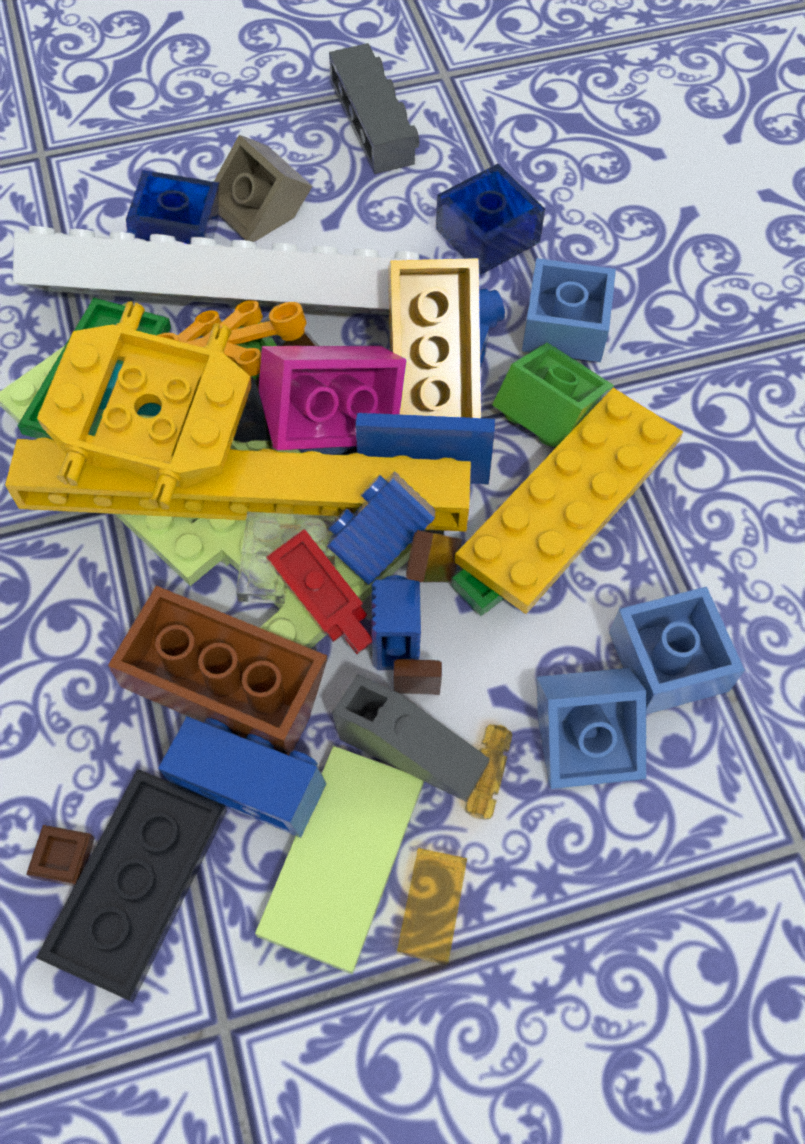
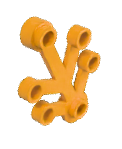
[157,300,307,376]

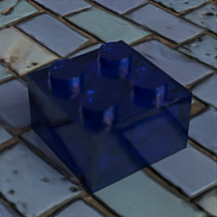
[435,163,546,275]
[126,170,219,244]

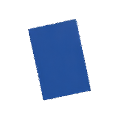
[356,413,495,485]

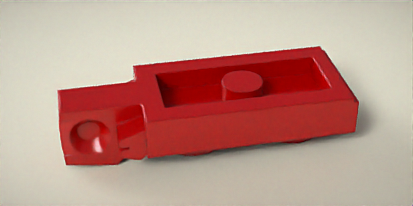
[266,529,372,655]

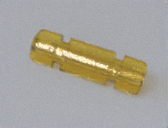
[464,724,513,820]

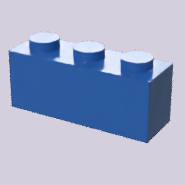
[158,716,327,838]

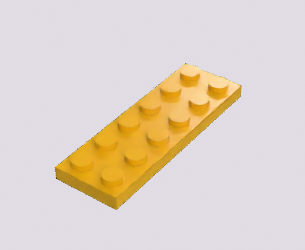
[455,387,683,614]

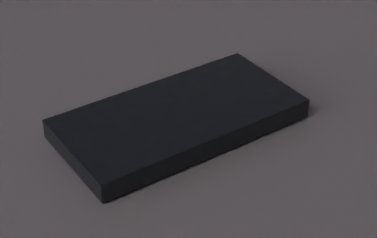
[36,769,227,1003]

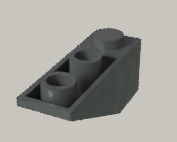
[332,674,490,802]

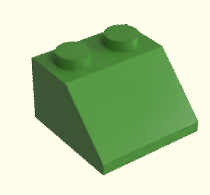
[492,342,615,448]

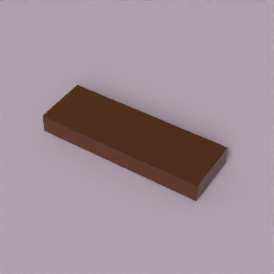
[406,530,462,583]

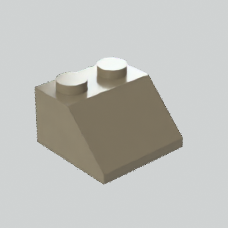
[204,135,313,242]

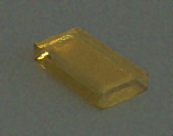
[397,848,467,965]

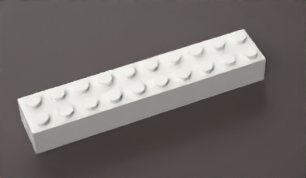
[13,226,420,315]

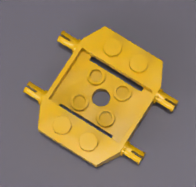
[37,301,252,509]

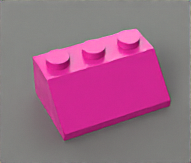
[259,346,406,450]

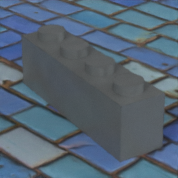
[329,43,420,174]

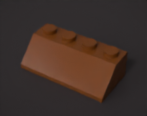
[108,585,328,755]

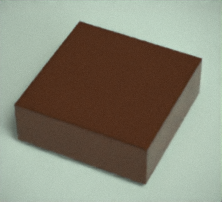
[394,659,442,695]
[26,825,95,887]

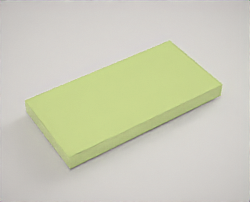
[255,746,424,975]

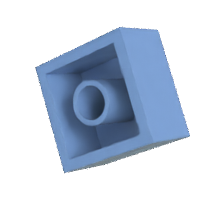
[522,258,616,362]
[609,586,745,714]

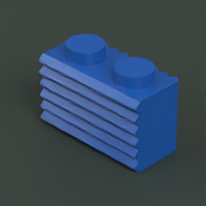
[327,471,435,585]
[372,575,421,670]

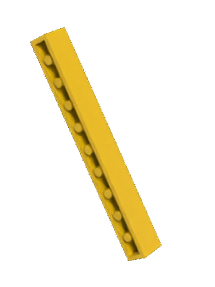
[5,438,471,532]

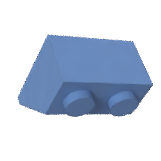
[536,668,646,789]

